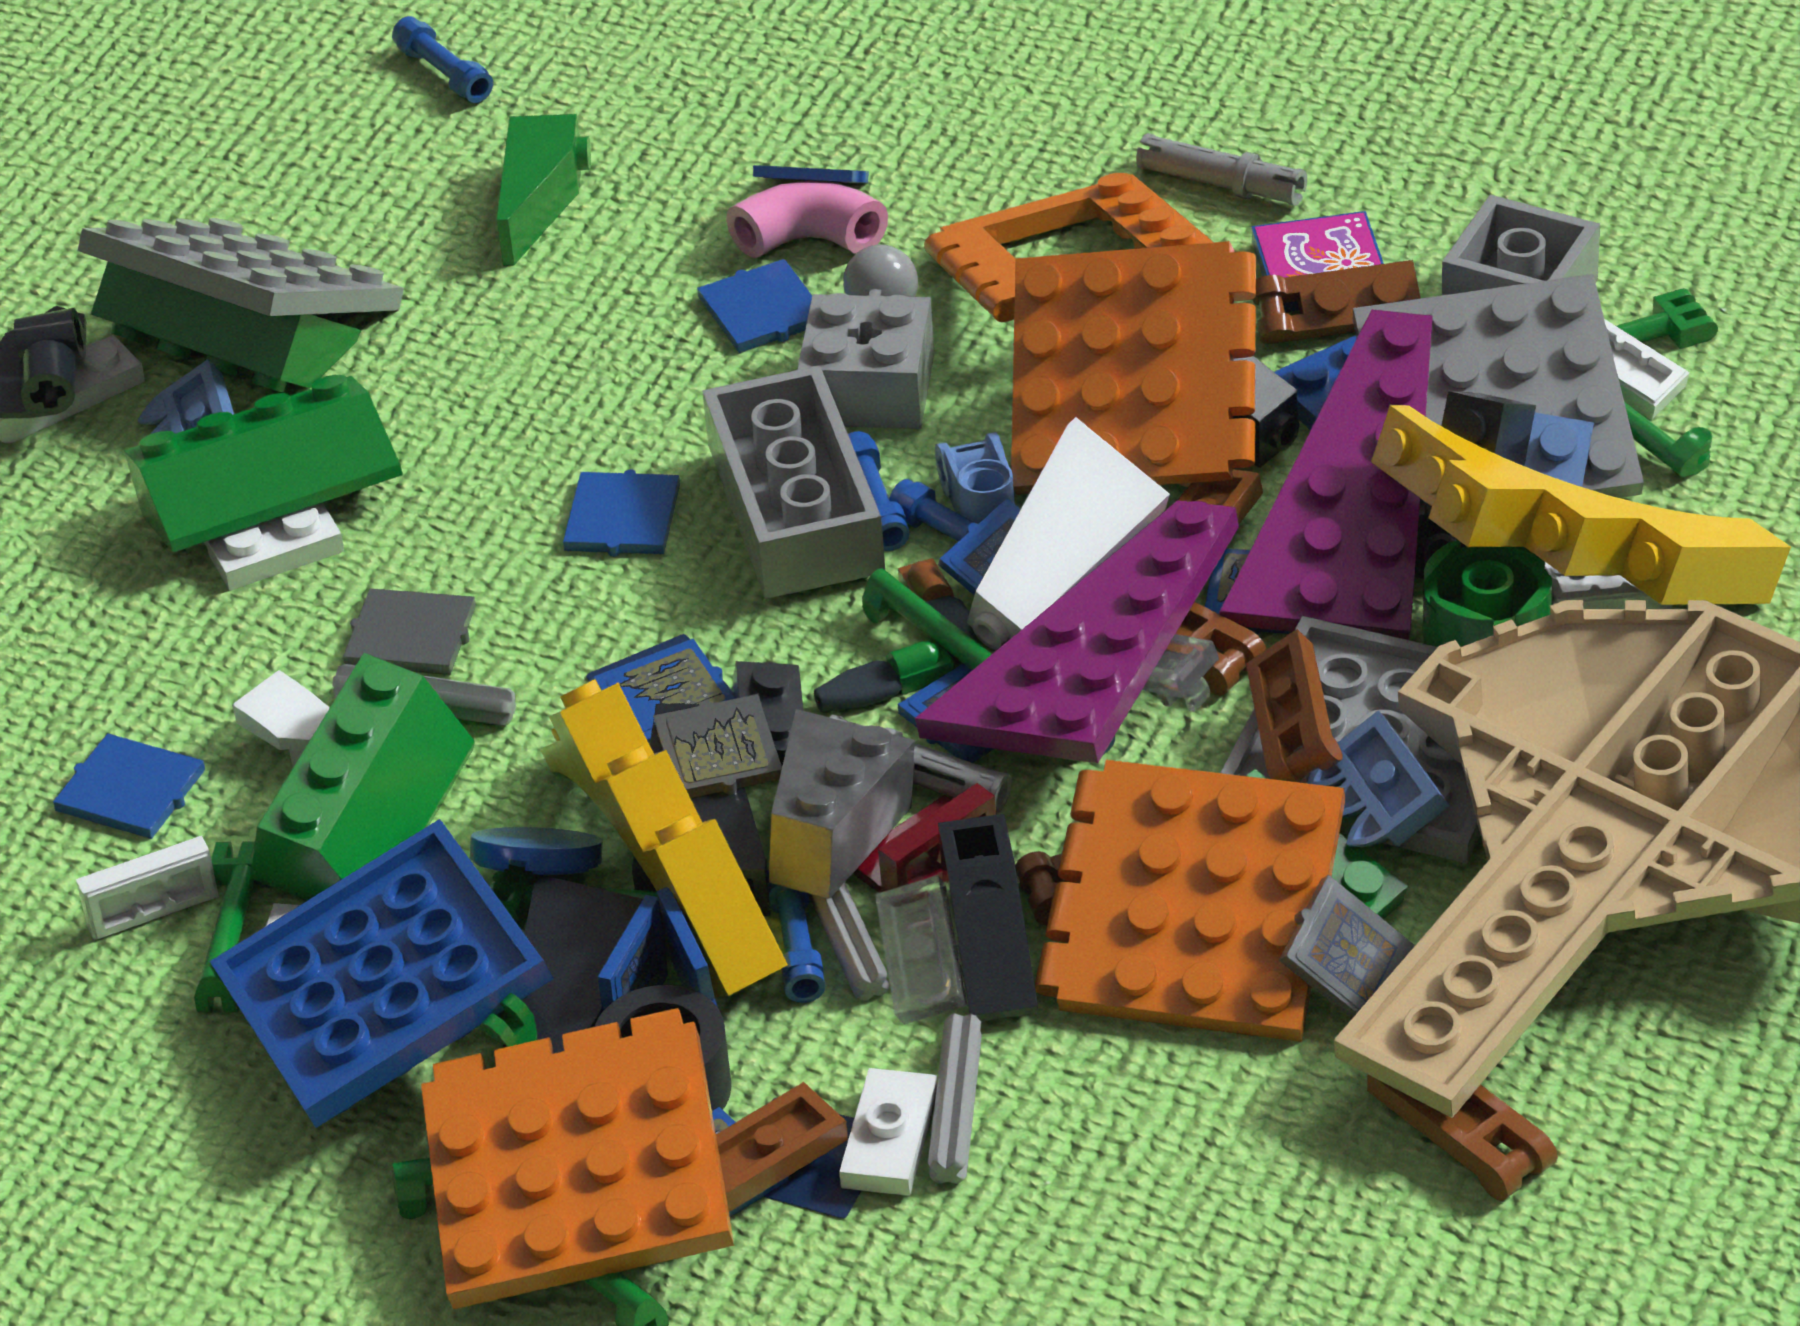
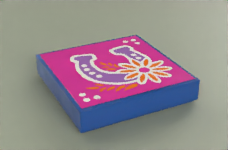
[1251,211,1384,312]

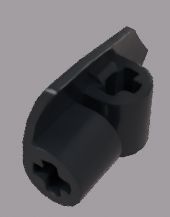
[0,306,87,419]

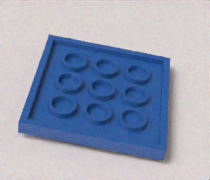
[210,819,554,1128]

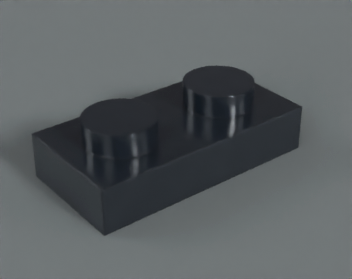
[733,661,803,766]

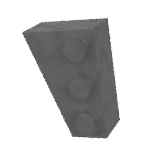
[769,709,915,899]

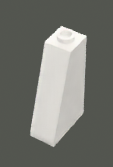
[967,417,1170,650]

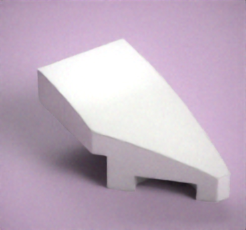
[232,670,329,767]

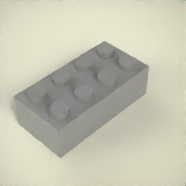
[702,365,885,599]

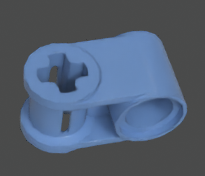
[935,432,1015,524]

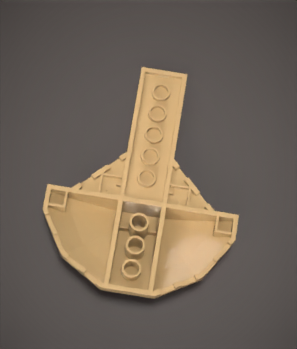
[1334,600,1800,1118]

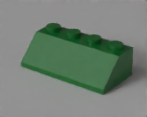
[90,262,361,393]
[124,375,403,552]
[250,653,475,901]

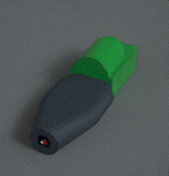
[814,640,954,712]

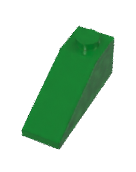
[497,114,591,266]

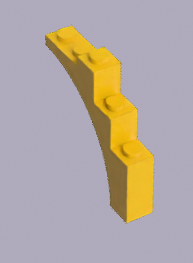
[1371,405,1791,605]
[540,679,788,997]

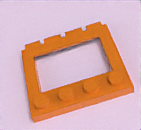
[924,173,1213,322]

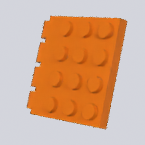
[1011,241,1256,495]
[1035,760,1345,1042]
[421,1008,734,1310]

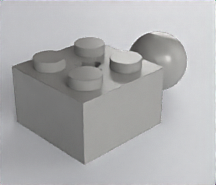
[1442,195,1600,295]
[797,244,935,429]

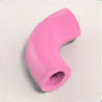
[726,181,888,258]

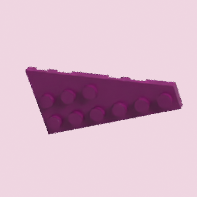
[1219,309,1433,640]
[915,500,1239,763]

